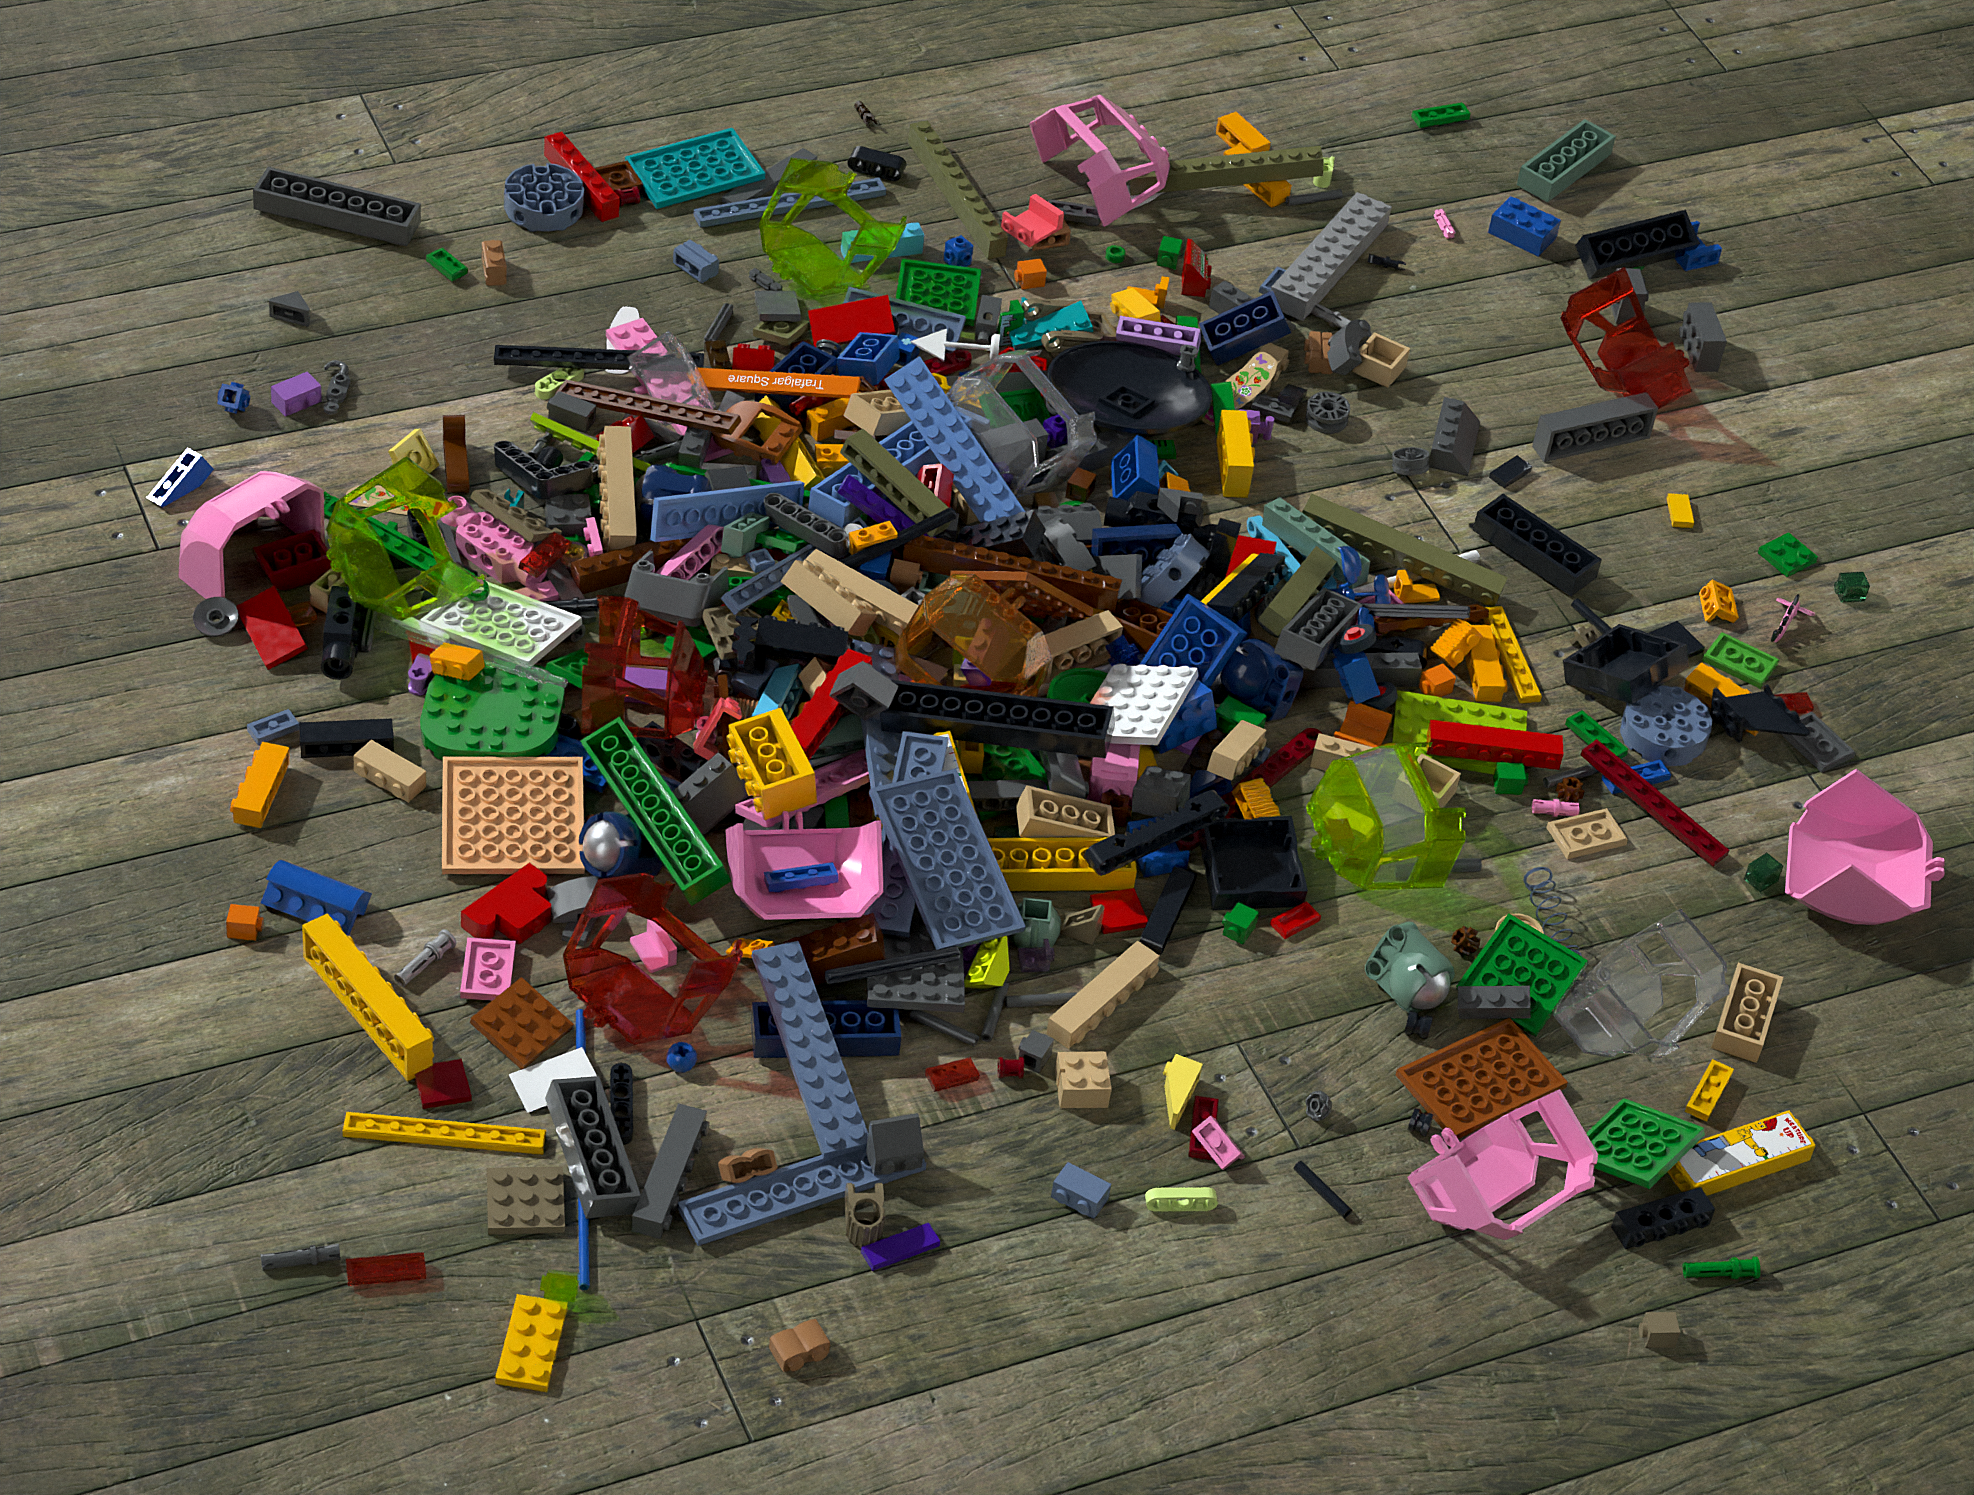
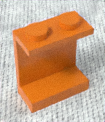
[1334,700,1392,749]

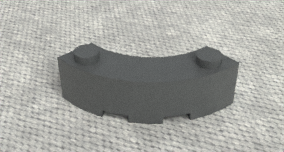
[1327,319,1372,376]
[1040,516,1096,571]

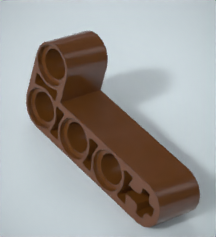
[443,415,469,494]

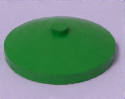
[1047,668,1108,703]

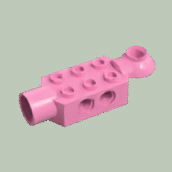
[438,496,548,587]

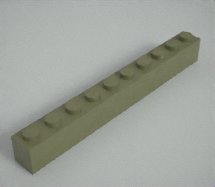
[908,121,1008,259]
[1128,146,1324,196]
[1302,494,1508,607]

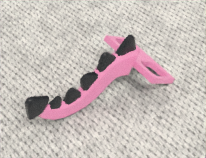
[1771,594,1815,643]

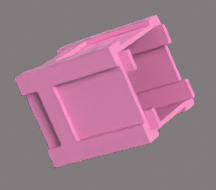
[1087,743,1140,805]

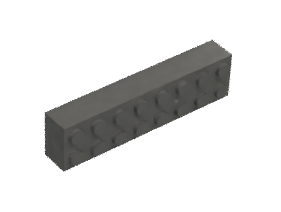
[253,167,421,246]

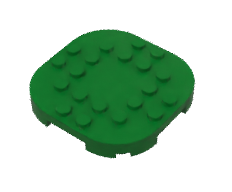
[420,661,565,760]

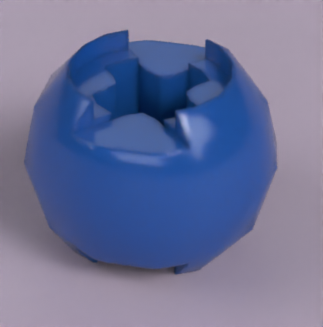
[666,1042,697,1073]

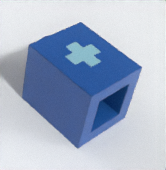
[896,332,920,366]

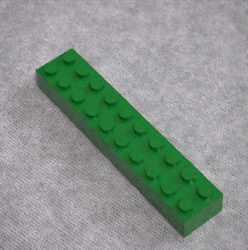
[580,716,731,906]

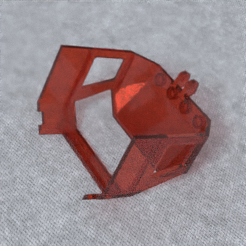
[1560,267,1692,409]
[582,595,708,739]
[563,873,743,1045]

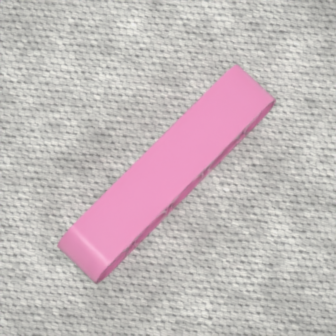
[656,524,724,580]

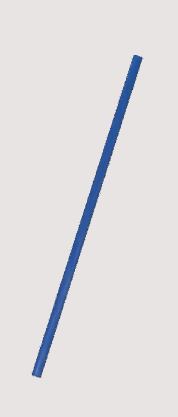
[576,1009,590,1290]

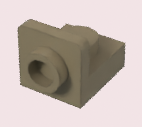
[1569,624,1601,647]

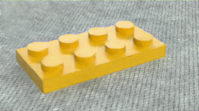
[495,1294,568,1392]

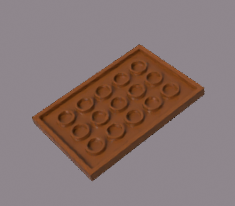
[950,571,1094,620]
[1396,1017,1568,1139]

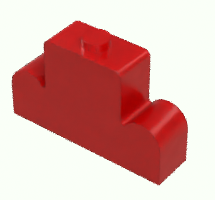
[461,862,551,944]

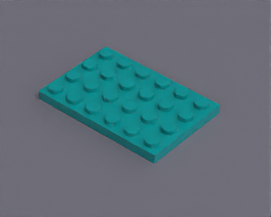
[625,127,765,209]

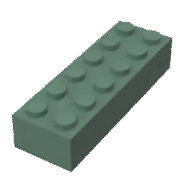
[1517,119,1616,202]

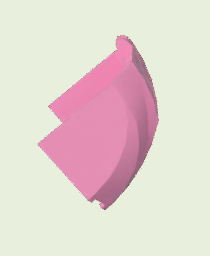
[179,471,325,599]
[1785,769,1945,925]
[726,811,883,920]

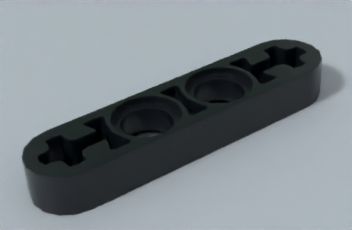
[610,1063,633,1145]

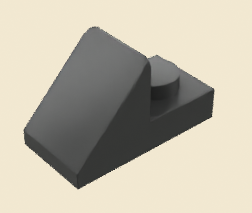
[1157,487,1203,523]

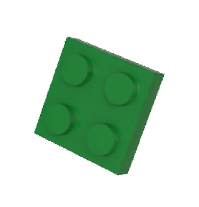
[755,528,810,554]
[1758,532,1818,577]

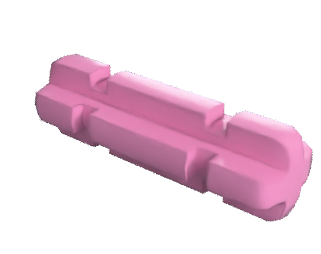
[1434,209,1456,239]

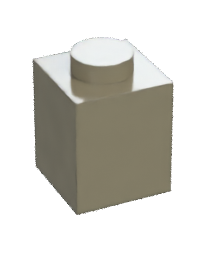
[1639,1312,1680,1348]

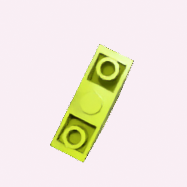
[964,936,1010,989]

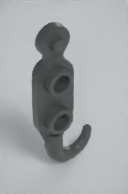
[324,360,350,415]

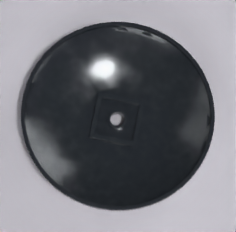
[1047,341,1212,434]

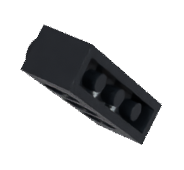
[636,721,709,783]
[1611,1187,1715,1249]

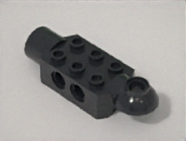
[1104,491,1217,551]
[321,570,374,680]

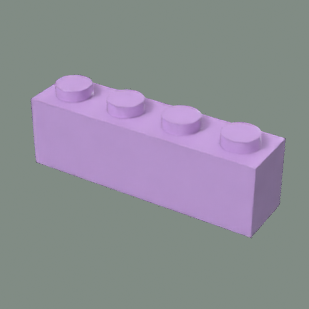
[1116,316,1201,359]

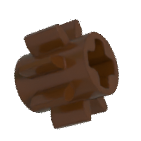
[1556,777,1585,803]
[1451,926,1481,956]

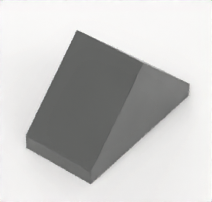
[269,291,310,327]

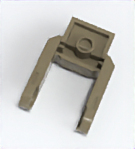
[1021,298,1117,353]

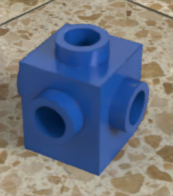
[943,235,973,267]
[217,382,251,414]

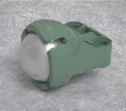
[1365,921,1455,1013]

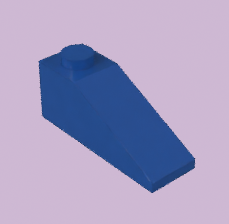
[146,448,214,508]

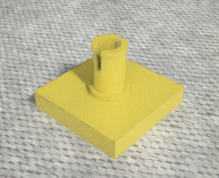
[388,428,439,488]

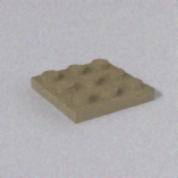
[487,1166,565,1235]

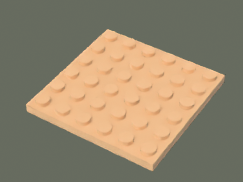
[442,757,585,874]

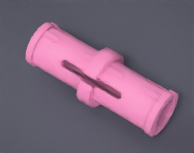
[1532,799,1579,817]

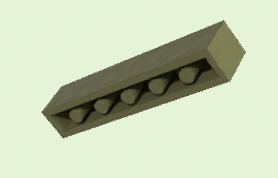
[840,429,951,537]
[1258,546,1337,636]

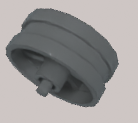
[1392,447,1429,475]

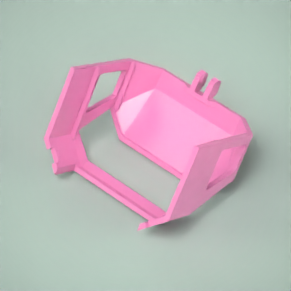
[1029,95,1170,227]
[1407,1089,1598,1240]

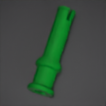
[1682,1256,1761,1280]

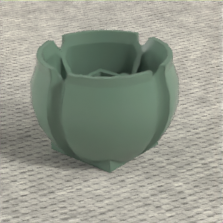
[1009,898,1061,953]

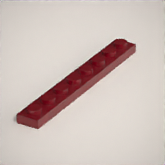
[1580,739,1730,866]

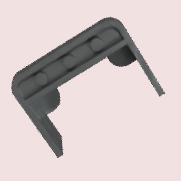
[623,551,729,626]
[1028,749,1089,799]

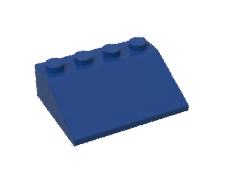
[1139,594,1247,688]

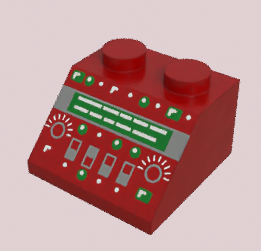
[1181,239,1212,297]

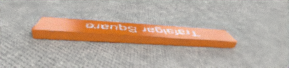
[693,368,861,398]

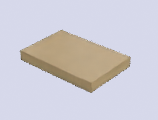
[1546,808,1628,859]

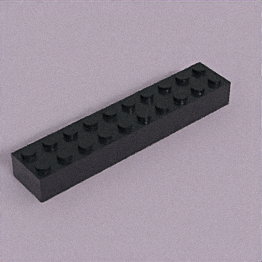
[880,680,1115,759]

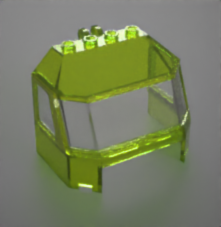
[1306,742,1465,890]

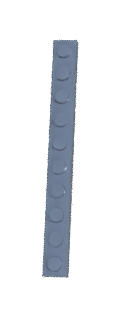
[693,178,886,228]
[721,516,868,615]

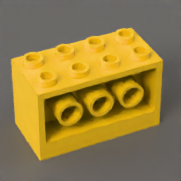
[727,708,817,820]

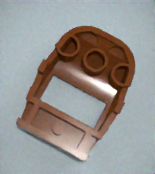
[712,401,803,465]

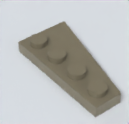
[471,489,562,543]

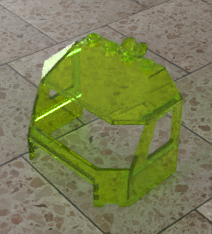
[759,157,907,296]
[326,456,487,621]

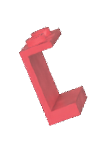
[1001,194,1064,247]
[693,697,742,760]

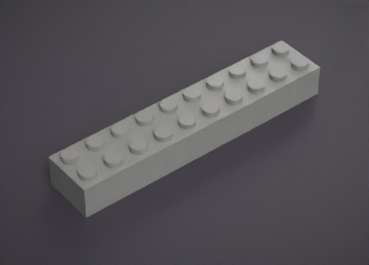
[1271,192,1391,321]

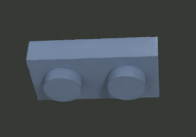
[247,709,299,745]

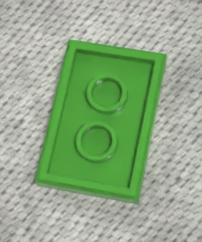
[1702,632,1779,689]

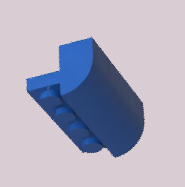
[261,860,372,936]

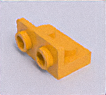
[849,521,897,555]
[1699,579,1739,623]

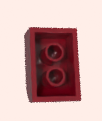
[253,529,333,590]

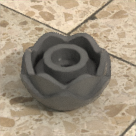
[1305,1090,1332,1121]

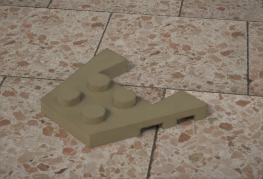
[702,605,762,660]

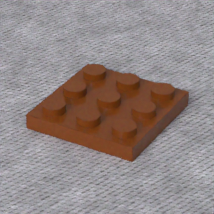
[470,977,574,1070]

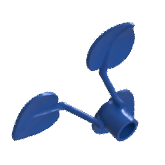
[1330,546,1391,631]

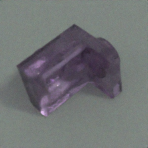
[1018,939,1055,972]

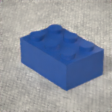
[1488,196,1561,257]
[837,332,900,386]
[1111,435,1160,500]
[1151,680,1217,754]

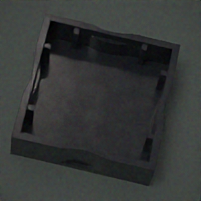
[1563,624,1689,704]
[1198,816,1308,910]

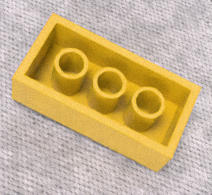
[1216,410,1255,498]

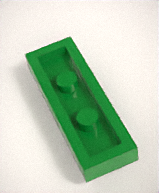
[1411,102,1471,128]
[1565,710,1629,759]

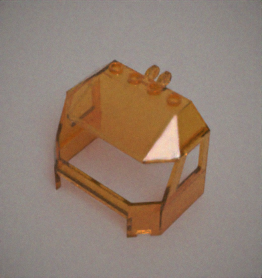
[894,574,1053,697]

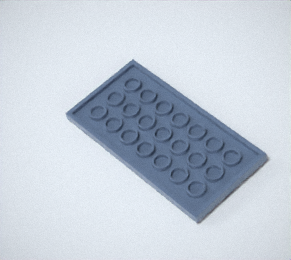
[869,768,1026,950]

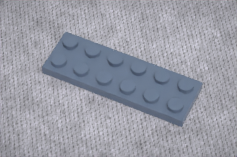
[843,287,966,353]

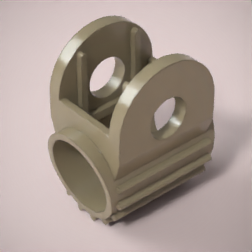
[845,1183,886,1249]

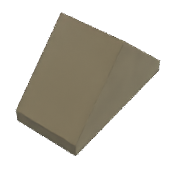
[1060,904,1105,945]

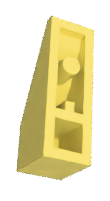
[1163,1054,1203,1130]

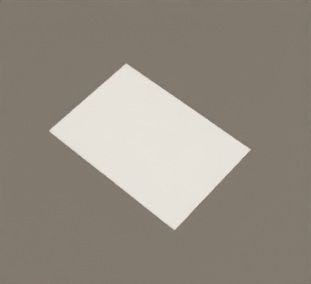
[509,1047,597,1113]

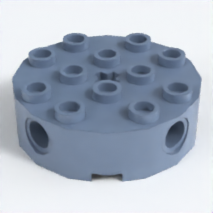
[504,163,584,232]
[1138,534,1209,609]
[1620,686,1712,766]

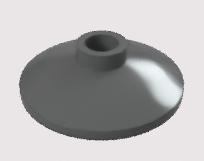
[193,597,238,637]

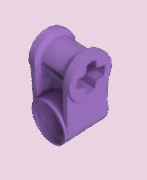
[759,458,791,484]
[408,653,437,696]

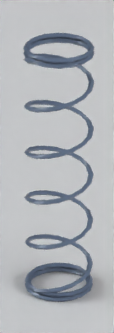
[1523,867,1582,956]

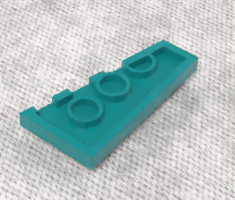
[1009,301,1093,351]

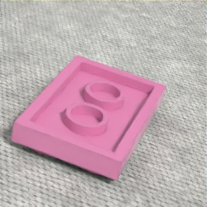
[460,937,516,1001]

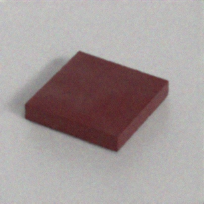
[415,1059,472,1109]

